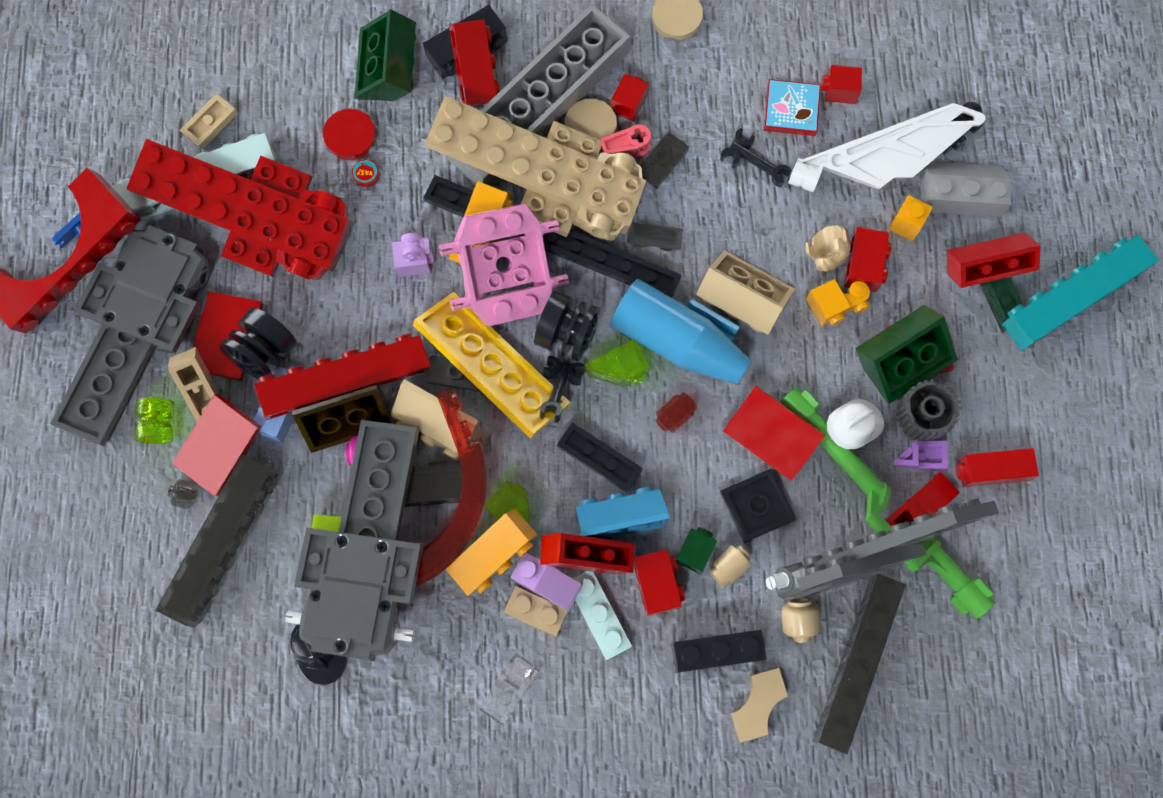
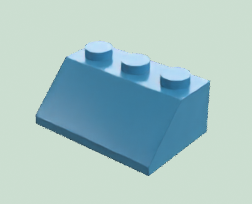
[576,487,670,539]

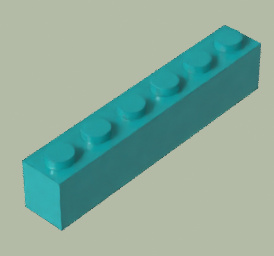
[1002,234,1159,351]

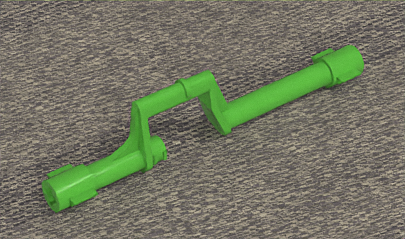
[780,386,996,619]

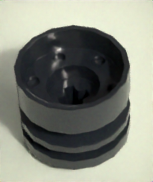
[534,290,600,362]
[219,307,297,379]

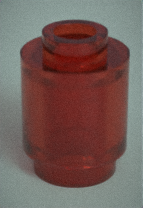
[655,392,697,433]

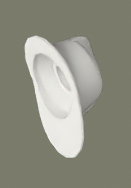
[827,399,885,450]

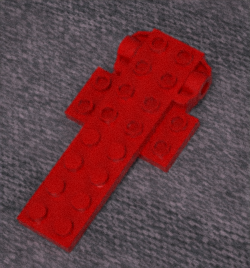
[126,139,353,280]

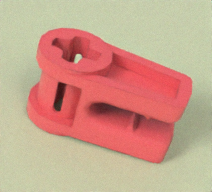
[601,124,651,159]

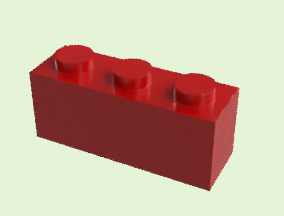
[449,19,500,106]
[947,232,1040,288]
[540,533,635,575]

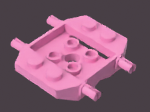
[439,204,569,326]

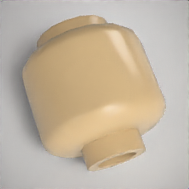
[781,597,821,643]

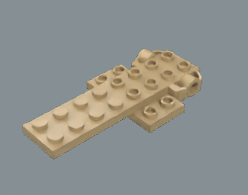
[424,96,647,241]

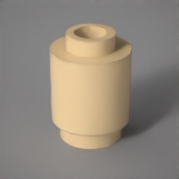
[708,545,751,588]

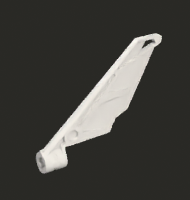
[788,103,985,192]

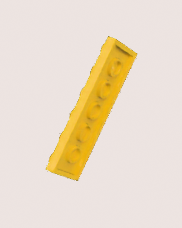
[413,292,571,439]

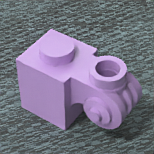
[392,233,434,277]

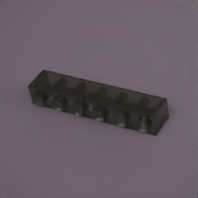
[155,454,279,628]
[812,573,906,755]

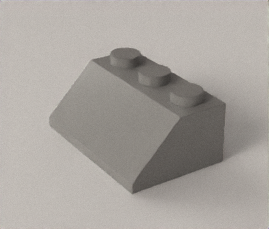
[920,161,1011,217]

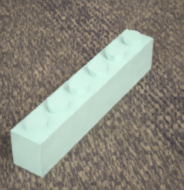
[112,133,277,221]

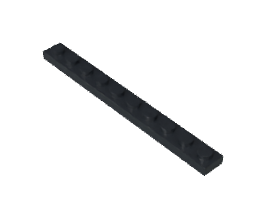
[423,175,682,298]

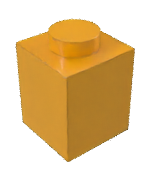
[889,195,933,241]

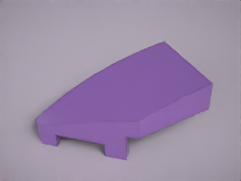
[894,440,948,471]

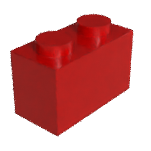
[844,227,892,292]
[634,549,685,617]

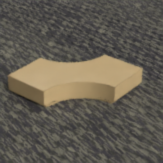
[731,668,788,743]

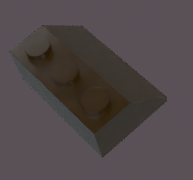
[292,385,392,453]

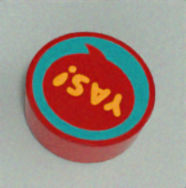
[352,159,380,188]

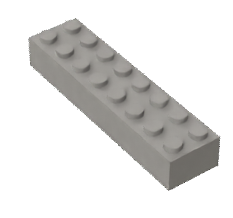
[447,4,630,186]

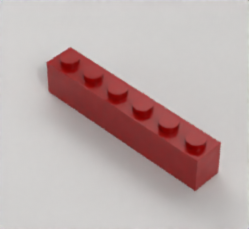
[254,334,430,421]

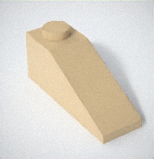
[168,347,219,421]

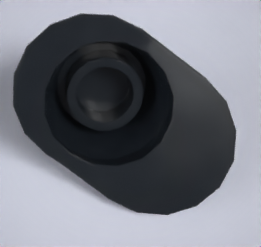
[290,624,347,685]

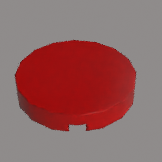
[322,109,376,160]

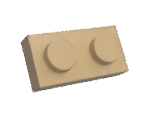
[180,93,238,150]
[503,586,568,637]

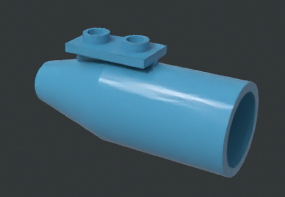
[610,279,752,385]

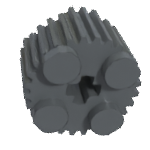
[896,379,962,441]

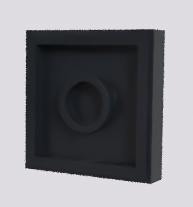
[719,468,796,544]

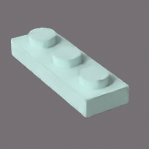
[572,571,632,661]

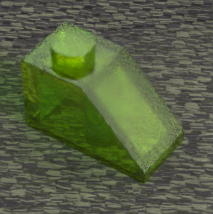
[585,339,650,387]
[484,480,530,525]

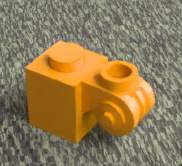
[806,279,870,327]

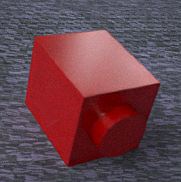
[821,65,862,104]
[611,73,648,122]

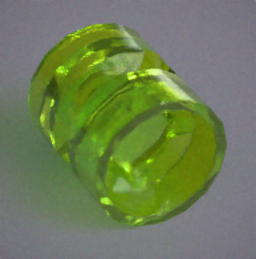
[134,397,175,444]

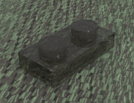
[627,222,683,251]

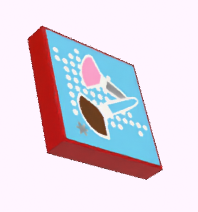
[763,79,821,136]

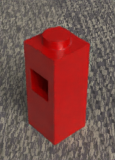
[956,448,1039,488]

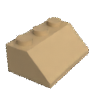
[696,250,795,335]
[391,379,483,461]

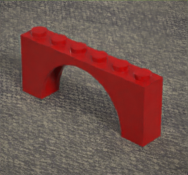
[0,167,141,334]

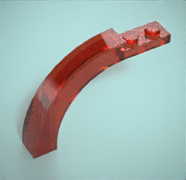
[416,387,488,587]

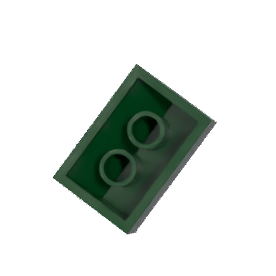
[354,9,416,101]
[855,305,958,404]

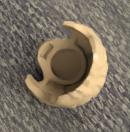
[806,225,850,272]

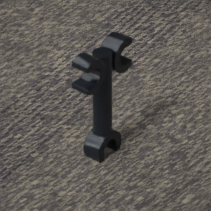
[720,128,792,187]
[539,356,585,423]

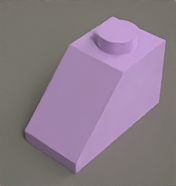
[510,553,583,611]

